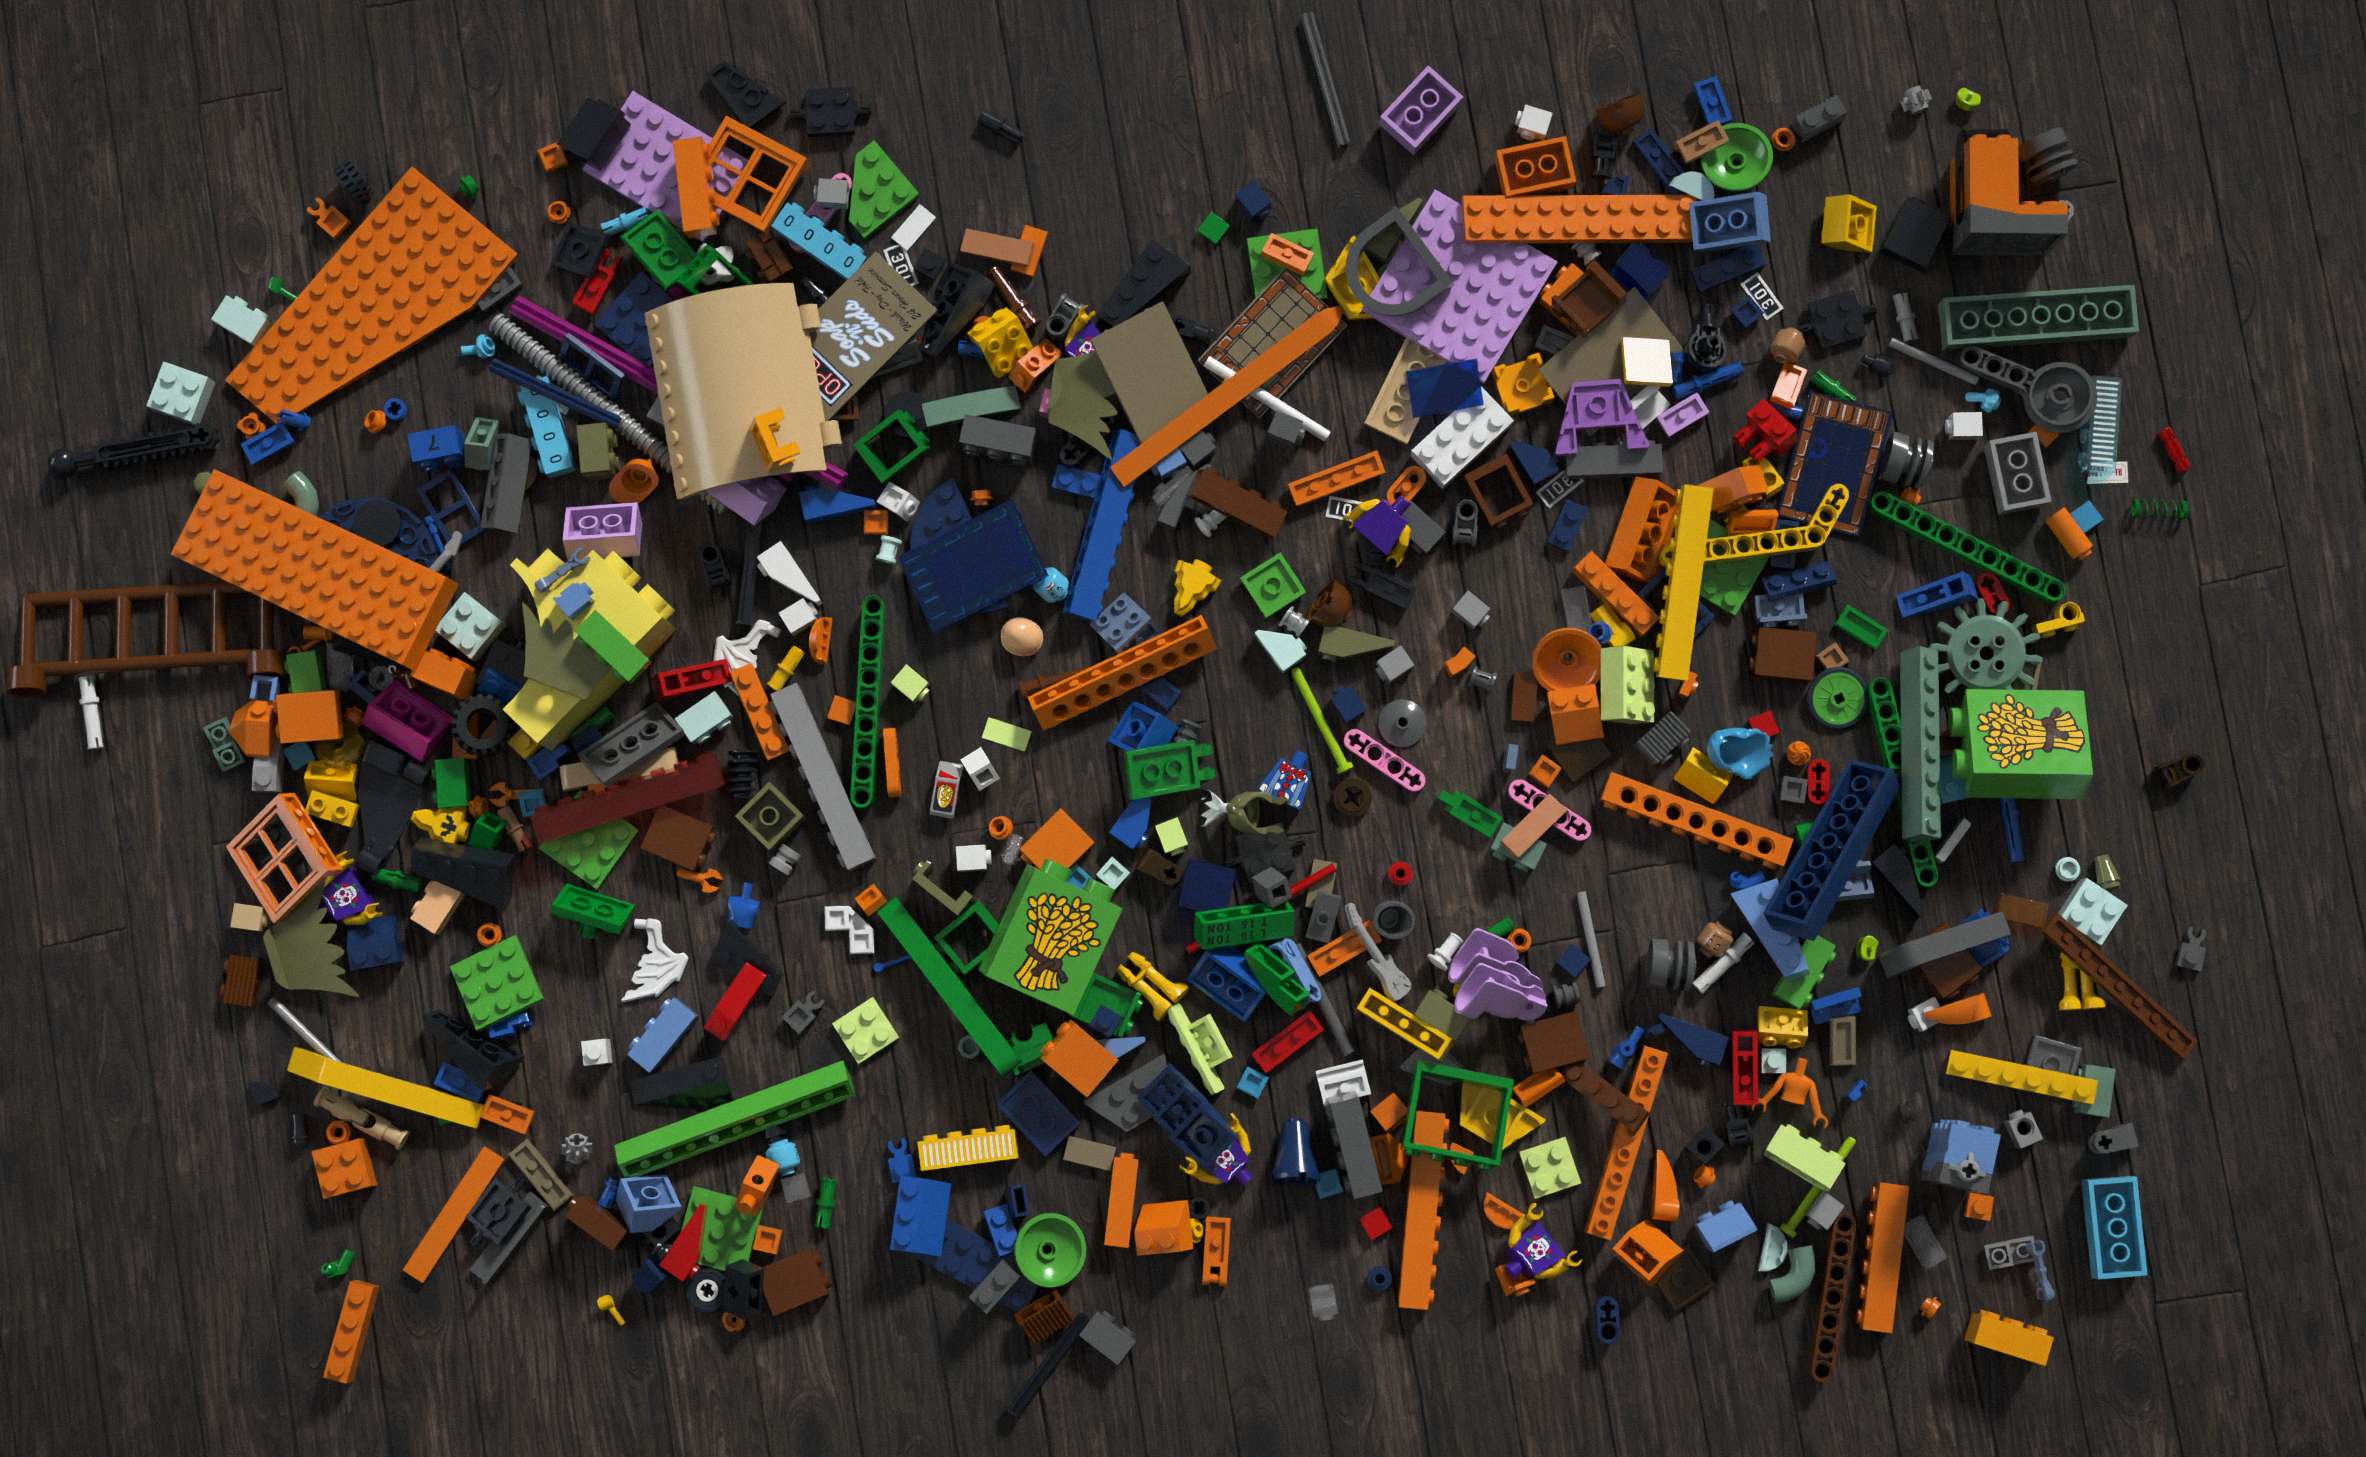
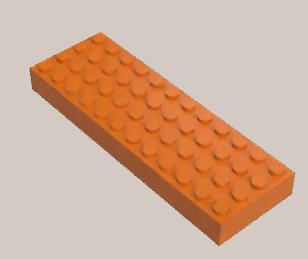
[171,469,459,671]

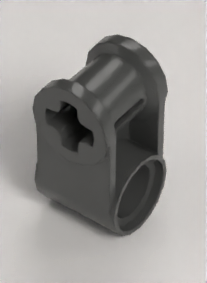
[1046,293,1085,341]
[1451,499,1478,547]
[2088,1122,2139,1154]

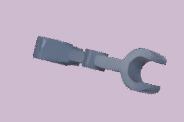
[534,548,590,593]
[2026,1240,2055,1301]

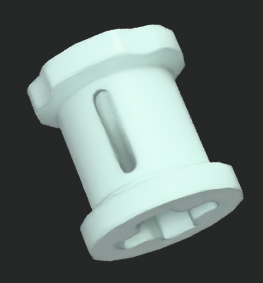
[875,535,902,564]

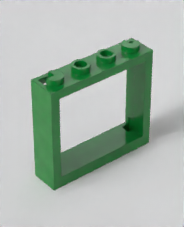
[1400,1060,1514,1171]

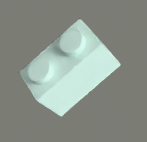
[211,295,272,346]
[675,691,733,745]

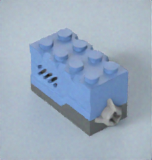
[1920,1119,2001,1194]

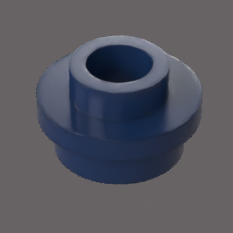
[1367,1266,1392,1291]

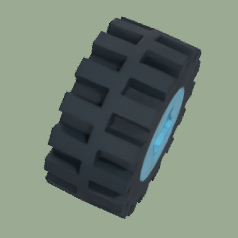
[333,159,374,204]

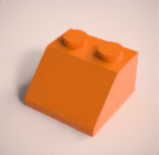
[1547,684,1604,746]
[1134,1200,1194,1256]

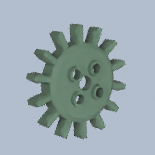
[1929,598,2043,694]

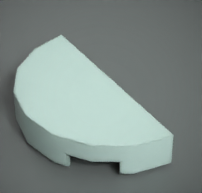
[1669,171,1714,201]
[1758,1223,1787,1271]

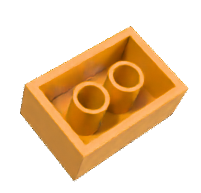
[1964,1310,2054,1366]

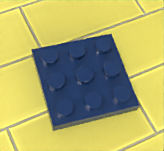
[594,271,675,367]

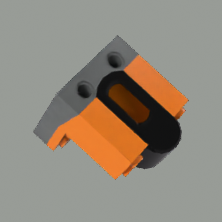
[1950,129,2068,256]

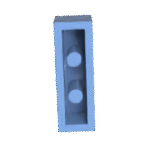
[627,998,699,1073]

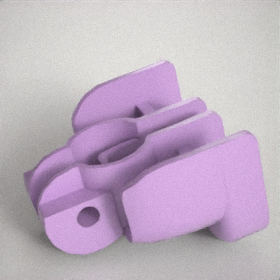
[1448,928,1547,1020]

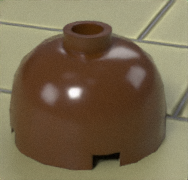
[1595,93,1644,136]
[1307,580,1352,628]

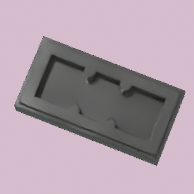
[1305,890,1341,943]

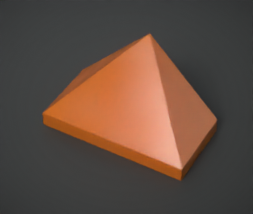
[1369,1133,1410,1185]

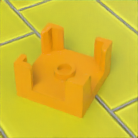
[1492,353,1554,416]
[749,407,800,472]

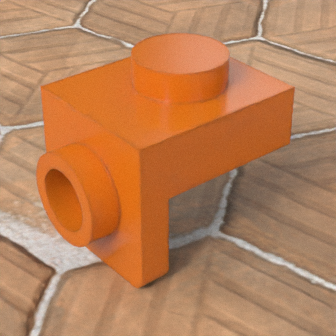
[1495,1262,1535,1297]

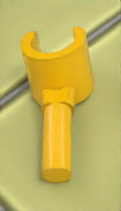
[597,1295,625,1326]

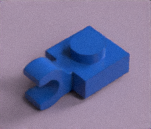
[527,743,572,781]
[488,1012,533,1040]

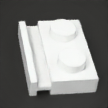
[1315,1059,1371,1105]

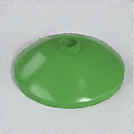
[1701,123,1773,191]
[1014,1213,1086,1287]

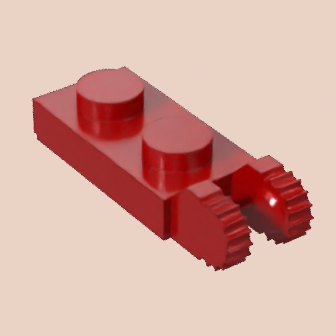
[572,249,623,316]

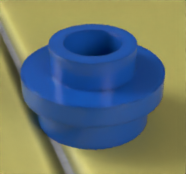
[1588,622,1612,646]

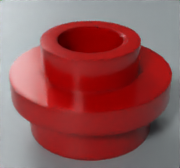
[1388,862,1412,886]

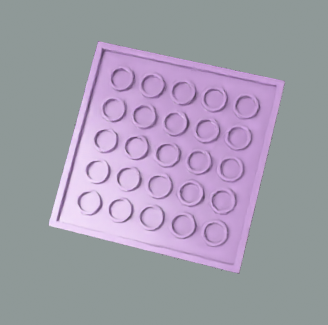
[1361,190,1557,383]

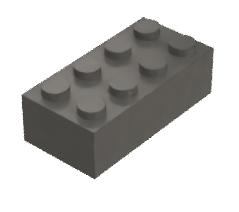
[1324,1091,1383,1199]

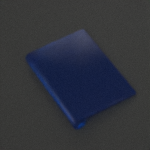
[1406,358,1484,418]

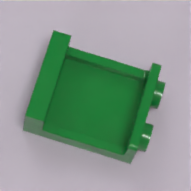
[1068,973,1144,1038]

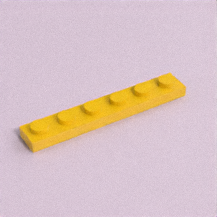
[1946,1050,2098,1105]

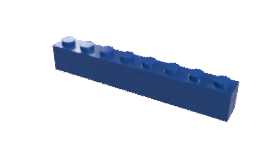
[1062,429,1140,621]

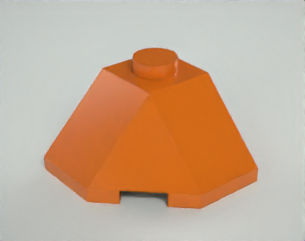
[228,700,279,758]

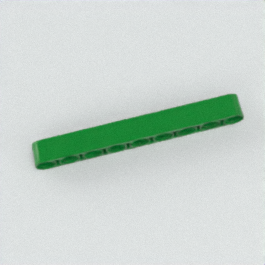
[1867,491,2066,604]
[850,595,886,810]
[1867,677,1938,888]
[877,896,1022,1077]

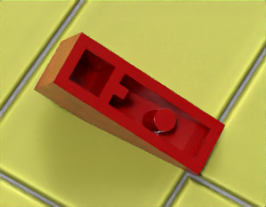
[652,659,732,702]
[704,962,767,1041]
[1731,1030,1758,1105]
[659,1203,708,1282]

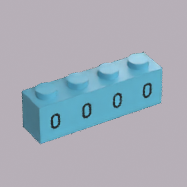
[771,202,866,281]
[518,376,577,478]

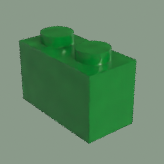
[432,758,471,809]

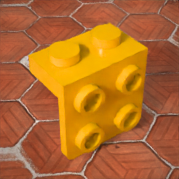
[967,308,1033,378]

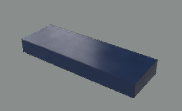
[1631,128,1686,195]

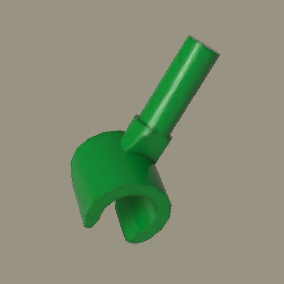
[268,277,297,301]

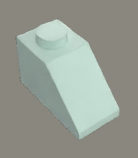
[1254,630,1307,674]

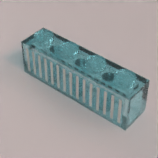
[2078,375,2122,476]

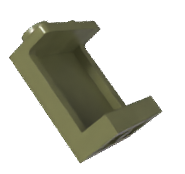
[912,860,976,916]

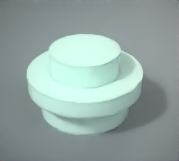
[2055,857,2080,881]

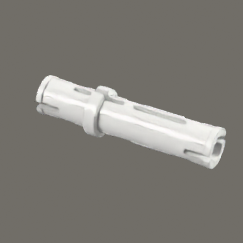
[78,676,104,749]
[1692,933,1755,994]

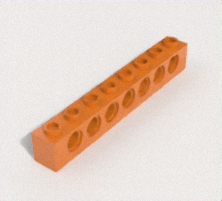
[1028,615,1217,731]
[1599,772,1794,870]
[1584,1046,1668,1240]

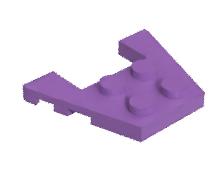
[1555,379,1650,456]

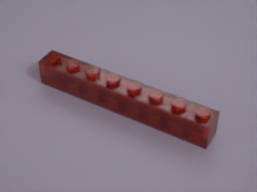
[530,752,726,844]

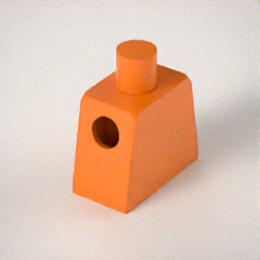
[735,1155,780,1216]

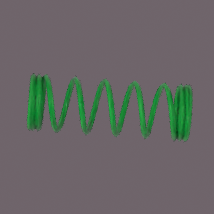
[2131,499,2188,520]

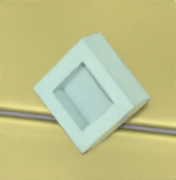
[1096,857,1130,890]
[1760,1049,1786,1073]

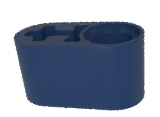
[1594,1295,1620,1344]

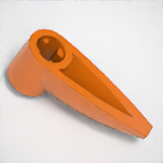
[1922,993,1992,1024]
[1651,1150,1679,1222]

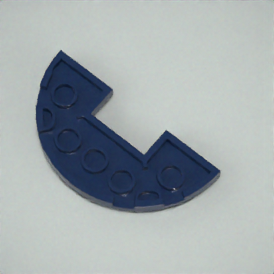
[911,477,1010,614]
[318,497,440,573]

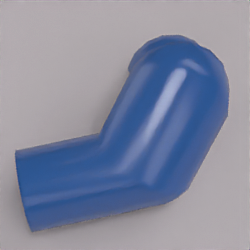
[1729,870,1766,890]

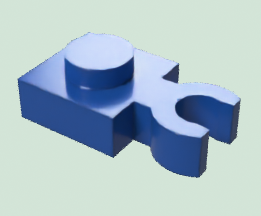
[888,1138,917,1183]

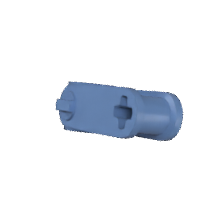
[1267,938,1321,1010]

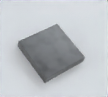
[2025,1035,2082,1076]

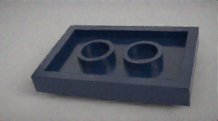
[995,1070,1080,1157]

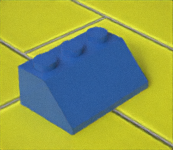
[1186,946,1266,1022]
[890,1176,952,1257]

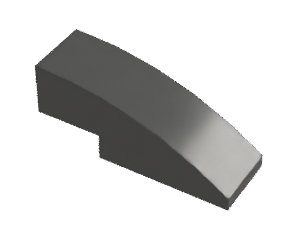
[1157,464,1212,531]

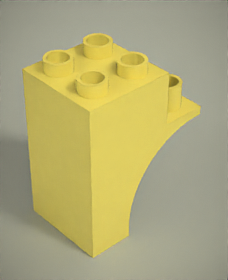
[503,548,676,751]

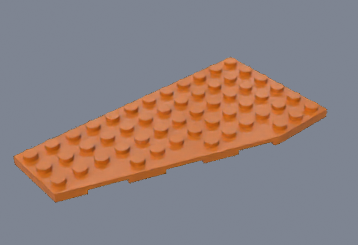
[225,166,519,424]

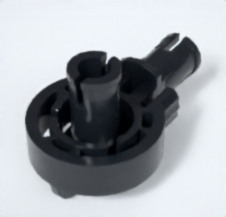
[1685,304,1727,372]

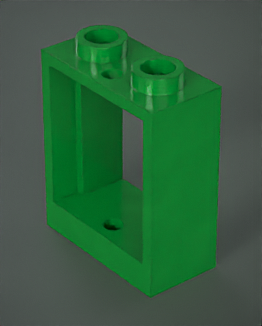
[676,244,754,296]
[853,410,930,483]
[934,901,999,975]

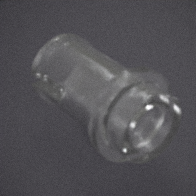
[1001,834,1024,866]

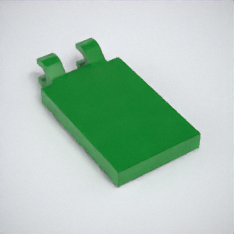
[1124,740,1215,800]

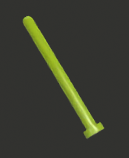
[1292,667,1353,775]
[1779,1137,1856,1238]

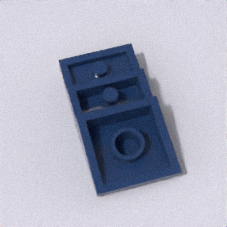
[1137,1063,1237,1170]

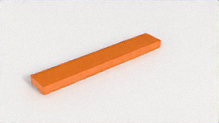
[403,1146,506,1283]

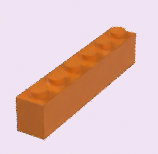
[1856,1182,1909,1333]

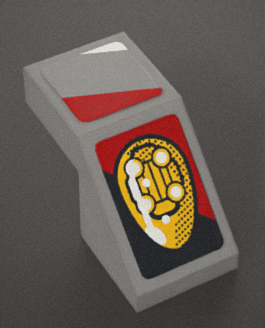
[930,761,963,819]

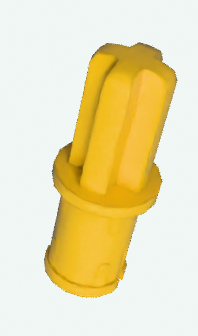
[767,646,804,691]

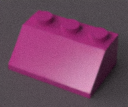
[362,680,453,762]

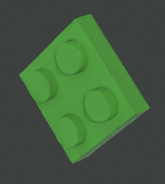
[1240,552,1306,619]

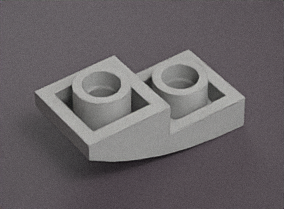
[1984,1235,2036,1270]

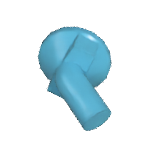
[461,334,495,359]
[1965,388,2001,413]

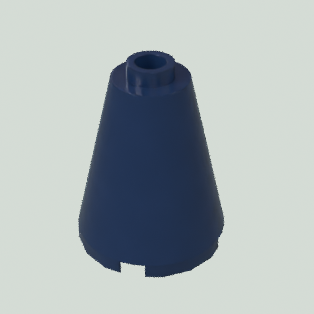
[1271,1118,1320,1186]

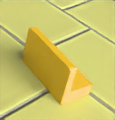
[1674,747,1734,804]
[304,761,358,801]

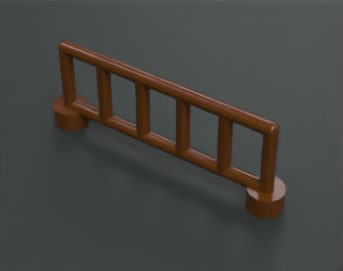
[6,581,286,698]

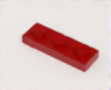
[1252,1010,1324,1073]

